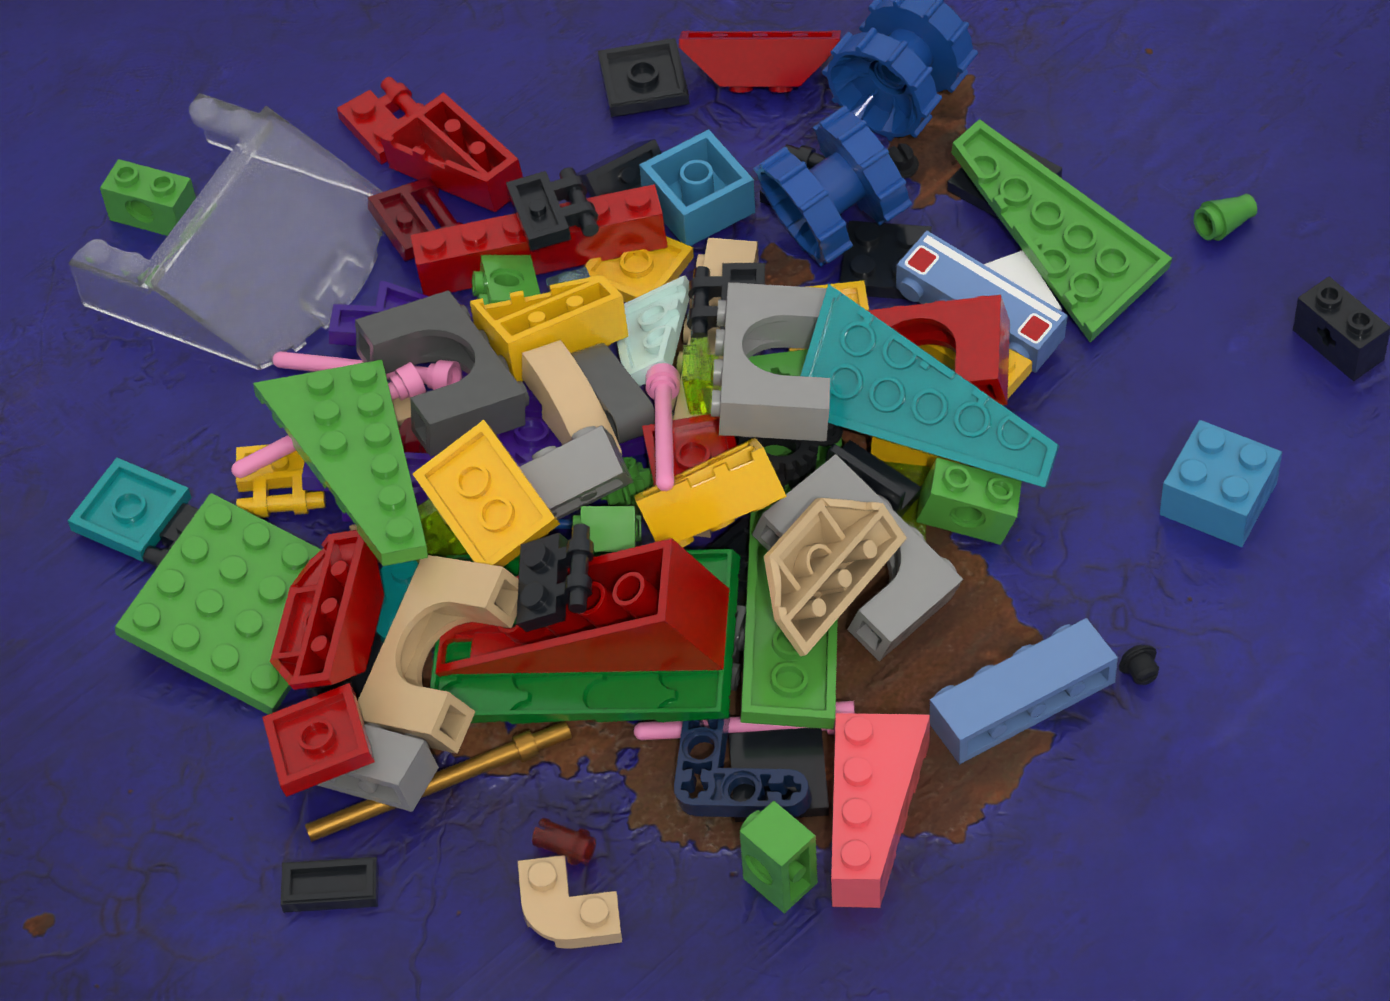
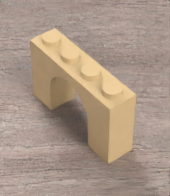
[358,555,519,754]

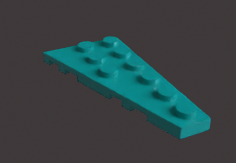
[800,284,1060,489]

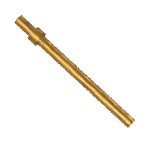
[305,721,572,842]

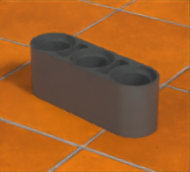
[571,343,655,444]

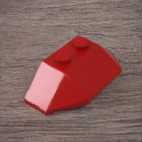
[679,30,841,93]
[270,530,384,690]

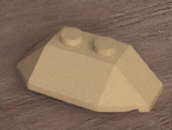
[764,498,907,656]

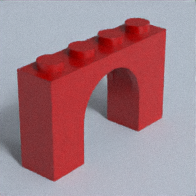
[867,295,1010,405]

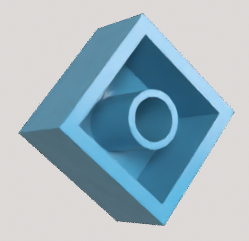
[639,129,755,246]
[1160,420,1282,547]

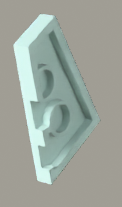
[616,275,689,386]

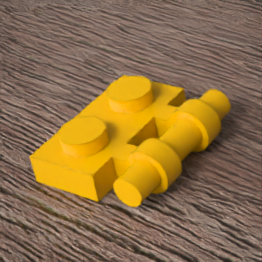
[236,444,326,518]

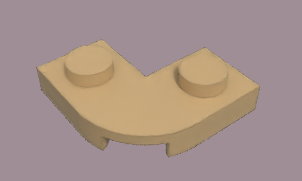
[518,855,622,949]

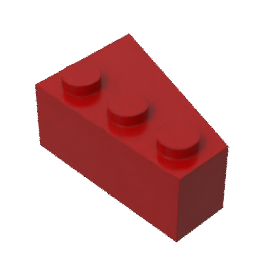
[380,92,523,212]

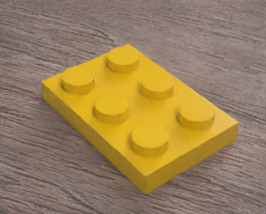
[413,420,560,567]

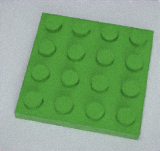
[115,493,321,714]

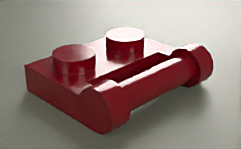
[368,178,463,261]

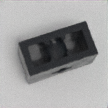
[1293,277,1390,381]

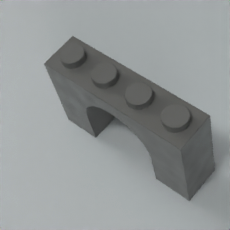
[355,290,529,457]

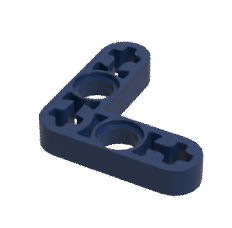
[674,709,812,817]

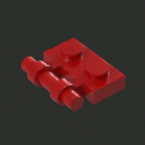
[337,77,425,165]

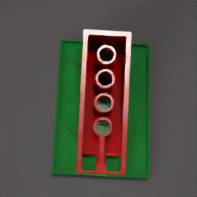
[430,538,740,724]

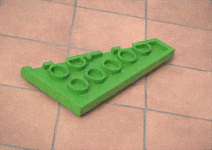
[951,119,1172,343]
[253,359,428,566]

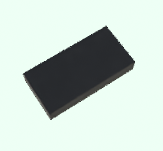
[281,857,379,913]

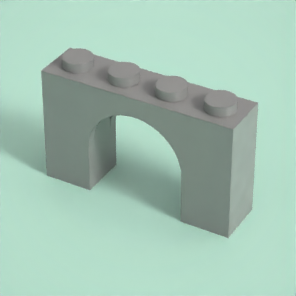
[711,282,830,441]
[752,454,963,661]

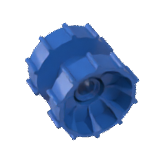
[822,0,978,141]
[753,105,913,267]

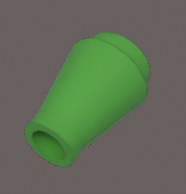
[1194,194,1257,241]

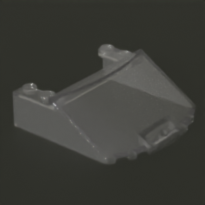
[69,93,384,370]

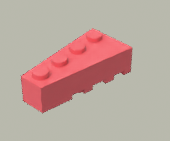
[831,713,930,908]

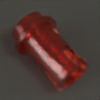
[532,818,596,865]

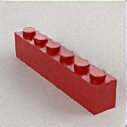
[411,184,668,296]

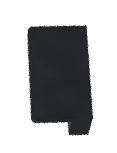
[576,139,661,197]
[825,440,922,517]

